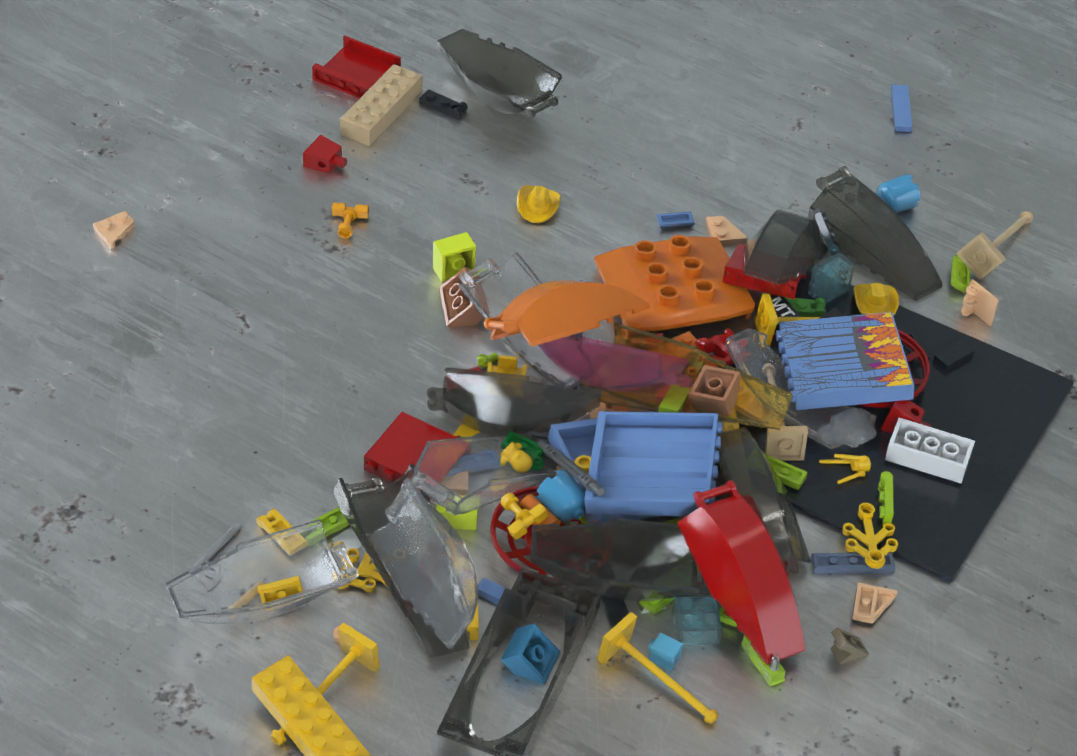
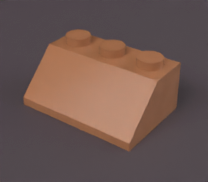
[439,266,489,328]

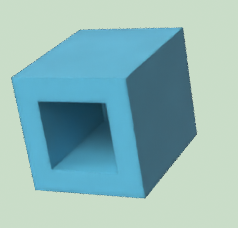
[648,632,683,671]

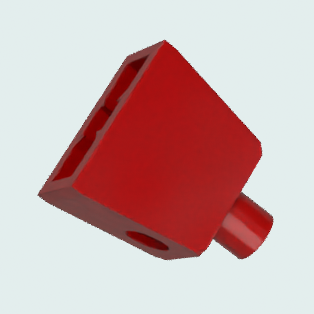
[303,135,347,173]
[881,400,931,434]

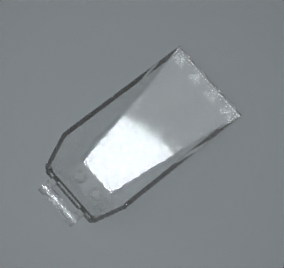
[411,434,558,516]

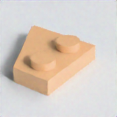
[93,211,135,249]
[705,216,747,245]
[852,583,898,624]

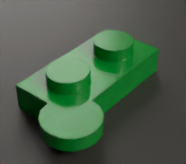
[501,431,544,471]

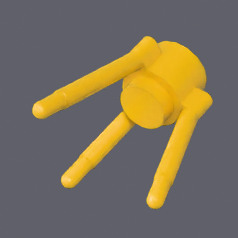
[819,454,871,484]

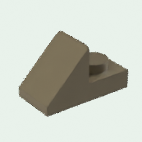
[830,627,869,664]

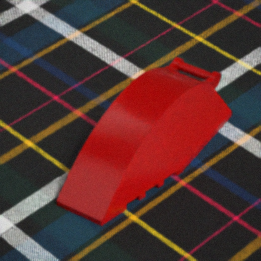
[678,480,806,665]

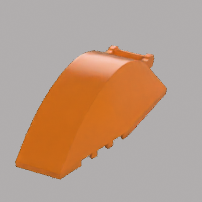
[484,280,650,346]

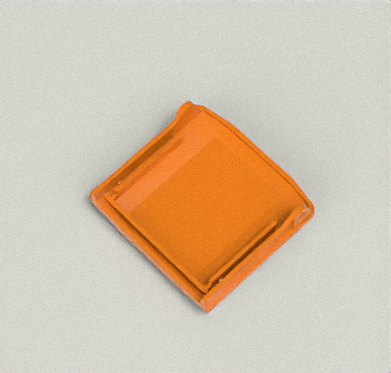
[594,235,755,339]

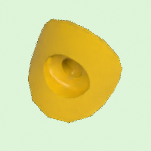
[517,185,561,223]
[854,282,899,316]

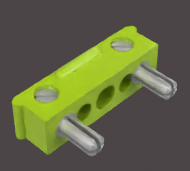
[741,635,786,687]

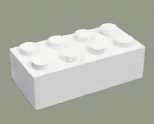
[885,418,975,484]

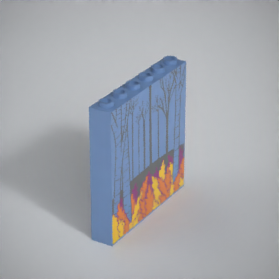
[776,312,914,410]

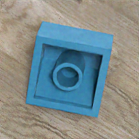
[501,623,561,684]

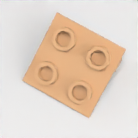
[961,279,999,327]

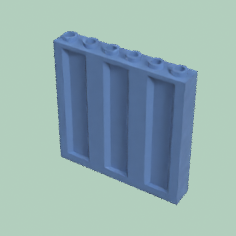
[584,411,723,516]

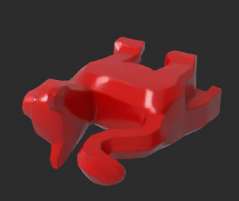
[695,328,751,368]

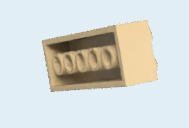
[340,64,423,147]

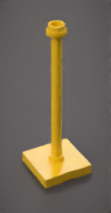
[754,294,820,347]
[597,612,719,725]
[270,622,380,746]

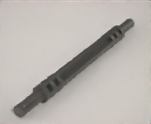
[537,439,605,496]

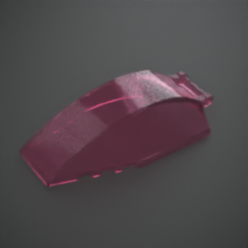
[538,335,692,393]

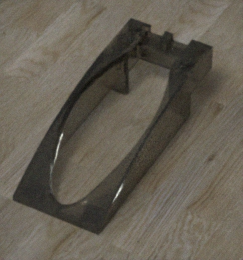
[437,568,600,756]

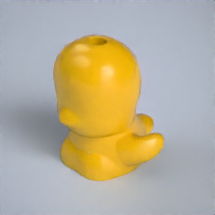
[500,442,533,473]

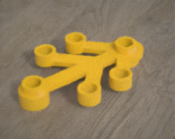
[842,503,898,569]
[331,542,408,593]

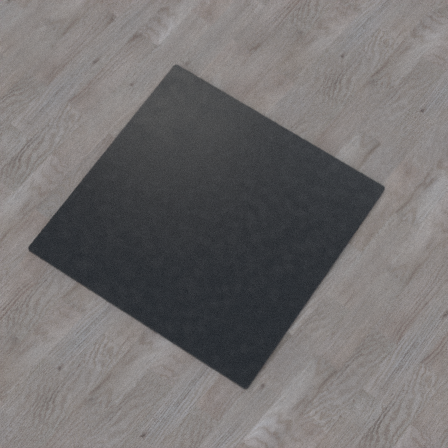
[697,266,1074,580]

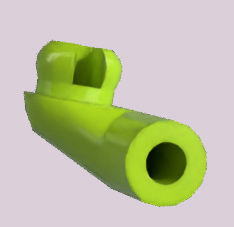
[477,352,499,367]

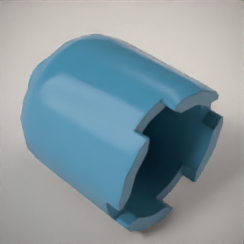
[875,174,921,214]
[536,469,585,522]

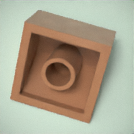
[689,365,741,417]

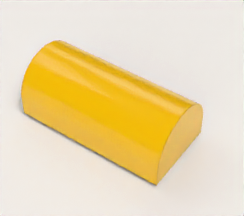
[258,575,305,607]

